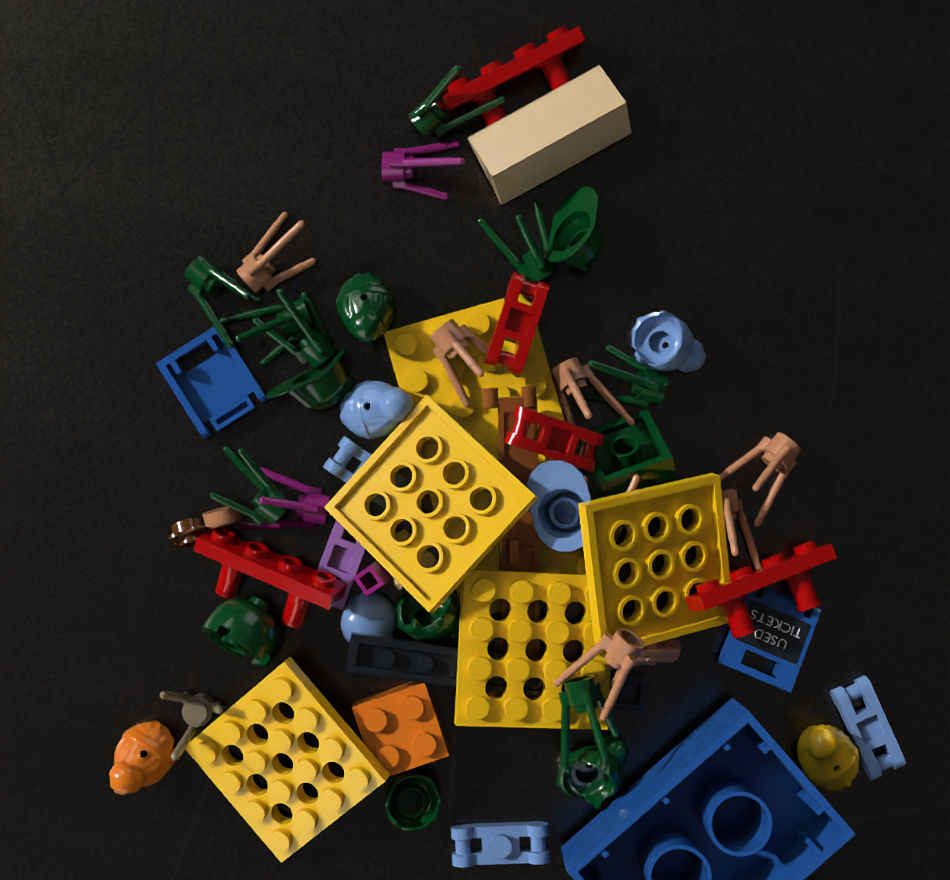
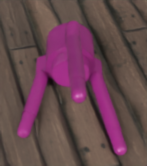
[381,140,465,200]
[239,467,330,530]

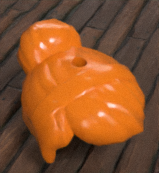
[109,720,176,795]

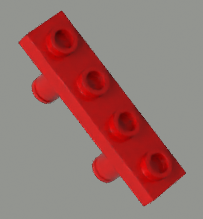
[442,25,585,127]
[193,527,347,628]
[685,540,837,638]

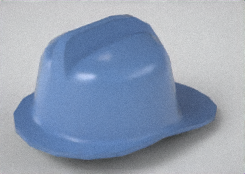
[526,460,591,552]

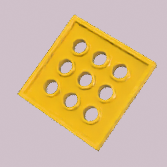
[324,395,538,613]
[578,473,730,657]
[454,569,611,730]
[185,657,390,863]

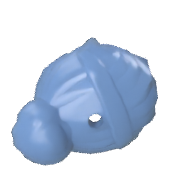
[632,310,706,373]
[339,380,414,440]

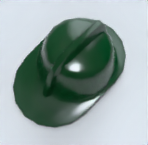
[546,186,605,271]
[266,349,353,410]

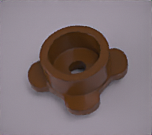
[168,517,208,549]

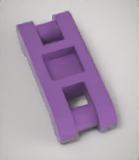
[317,520,366,611]

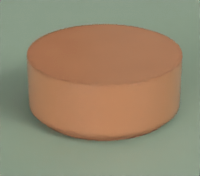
[202,506,242,529]

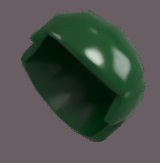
[384,772,442,832]

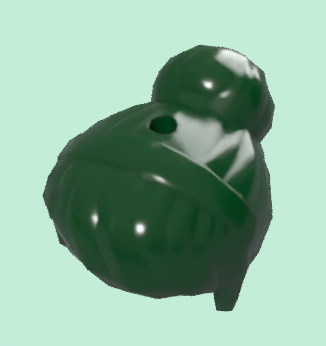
[336,272,394,343]
[395,591,460,645]
[556,736,629,810]

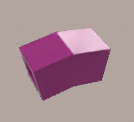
[353,561,392,597]

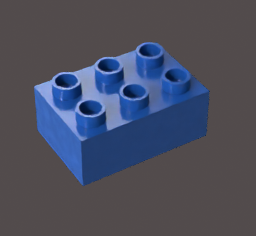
[561,697,856,880]

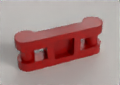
[483,272,550,376]
[504,405,605,472]

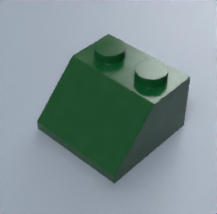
[579,409,678,498]

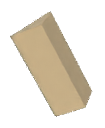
[467,65,631,205]

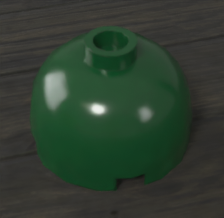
[201,596,280,668]

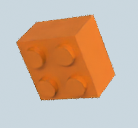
[352,681,450,776]

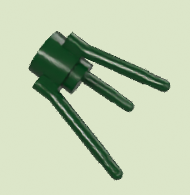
[409,65,505,138]
[478,200,558,283]
[185,255,262,349]
[253,289,337,369]
[219,298,314,367]
[582,345,669,408]
[210,446,288,525]
[558,675,620,771]

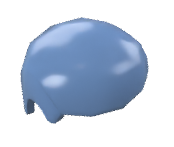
[340,592,398,643]

